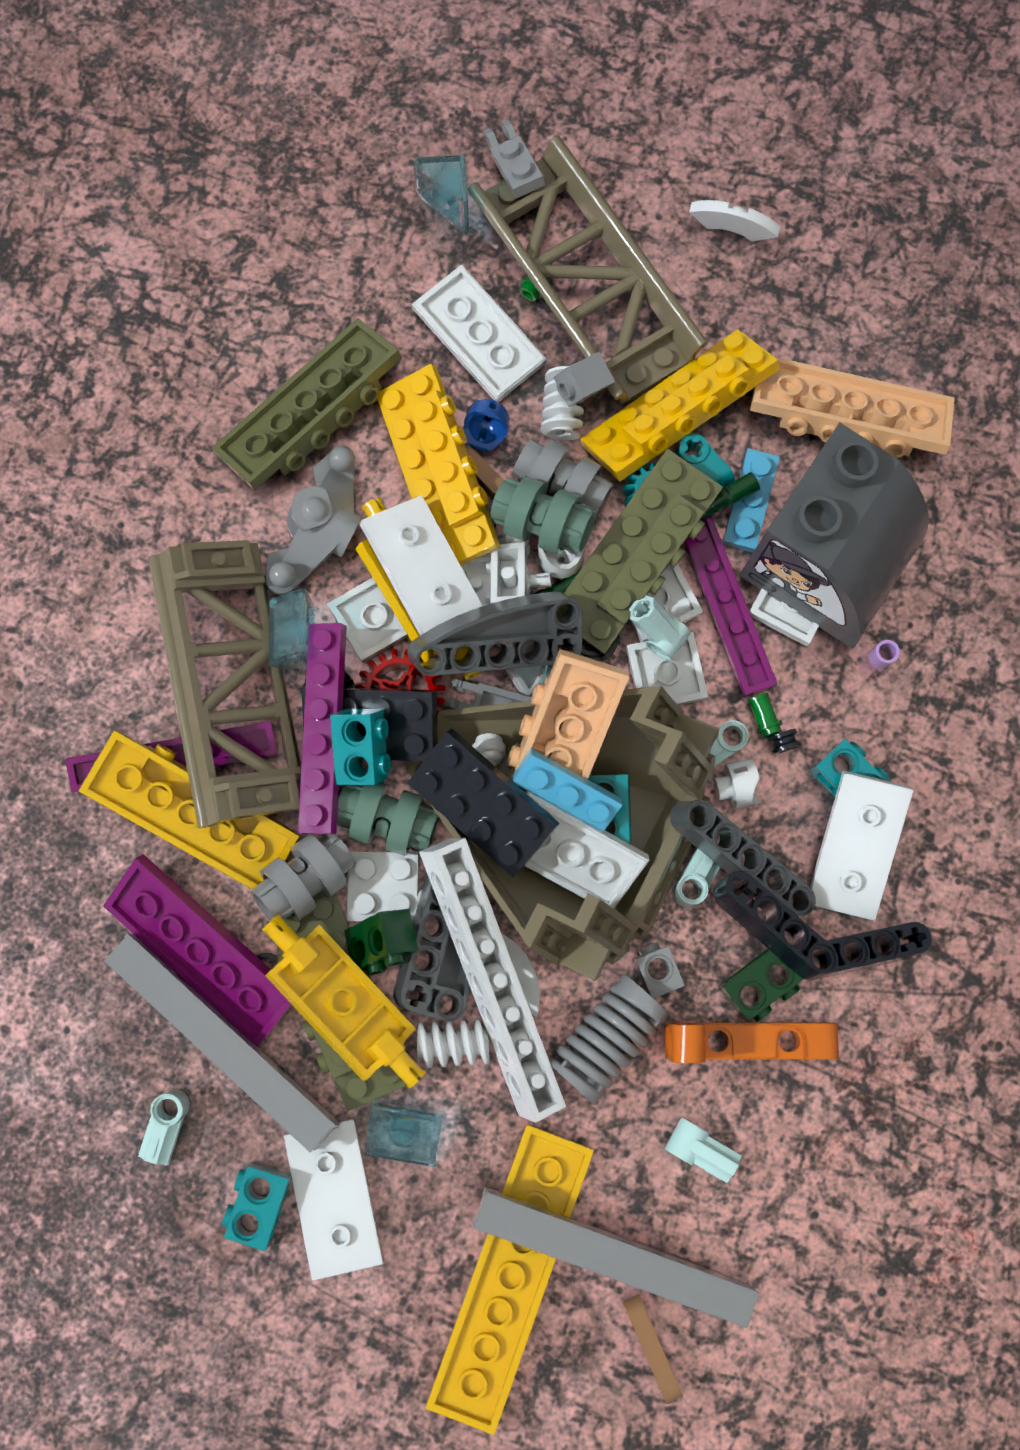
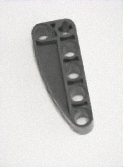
[407,591,582,676]
[393,873,470,1021]

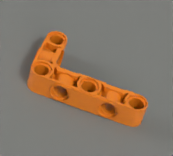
[665,1022,839,1063]

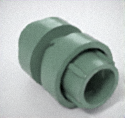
[490,476,595,555]
[337,782,439,856]

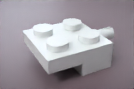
[461,542,551,606]

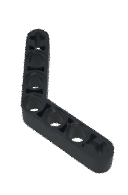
[713,871,932,980]

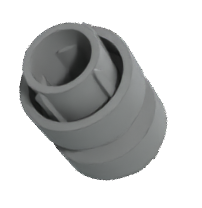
[512,439,614,519]
[250,834,355,921]

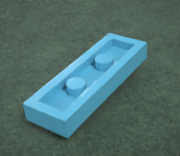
[722,448,780,553]
[512,748,623,831]

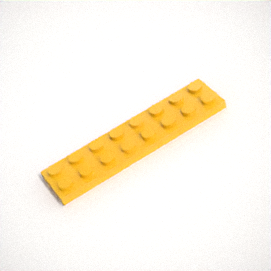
[425,1124,594,1435]

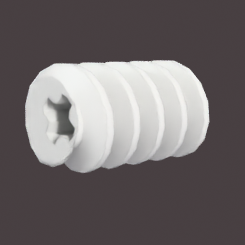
[540,366,585,441]
[417,1020,490,1068]

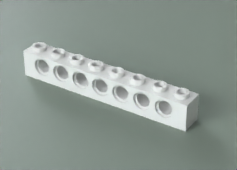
[419,838,566,1123]

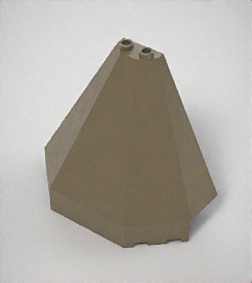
[408,686,719,981]

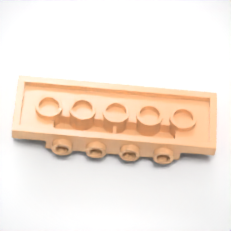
[750,357,955,458]
[507,649,630,792]

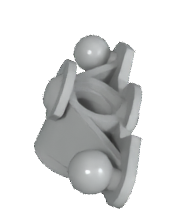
[265,446,362,595]

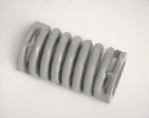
[548,974,671,1105]

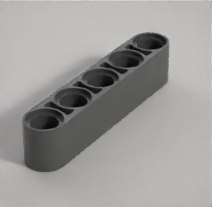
[670,800,816,916]

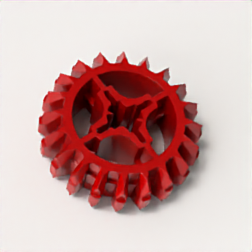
[354,649,446,715]

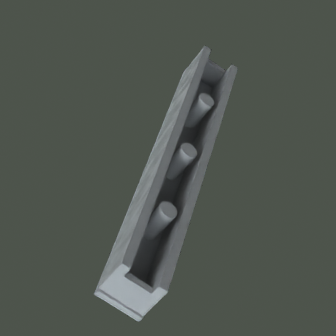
[104,933,341,1152]
[472,1187,759,1328]

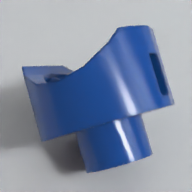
[463,399,510,452]

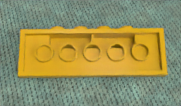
[580,329,780,482]
[377,364,501,566]
[79,729,300,889]

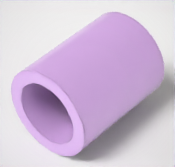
[869,640,900,669]

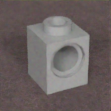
[553,351,615,407]
[633,942,685,998]

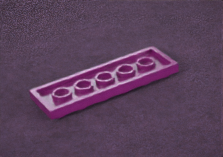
[103,854,292,1047]

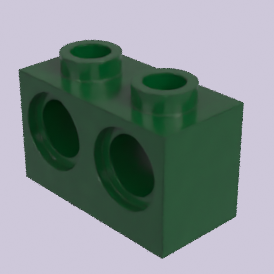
[344,909,418,975]
[718,948,804,1022]

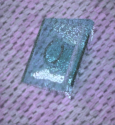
[414,155,469,235]
[269,589,315,672]
[365,1099,444,1167]

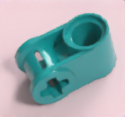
[675,434,735,488]

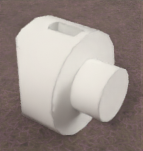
[538,545,584,579]
[714,759,760,809]

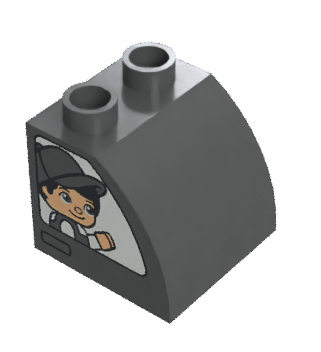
[739,422,929,649]

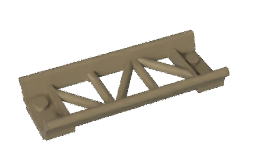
[467,135,708,405]
[148,540,301,829]

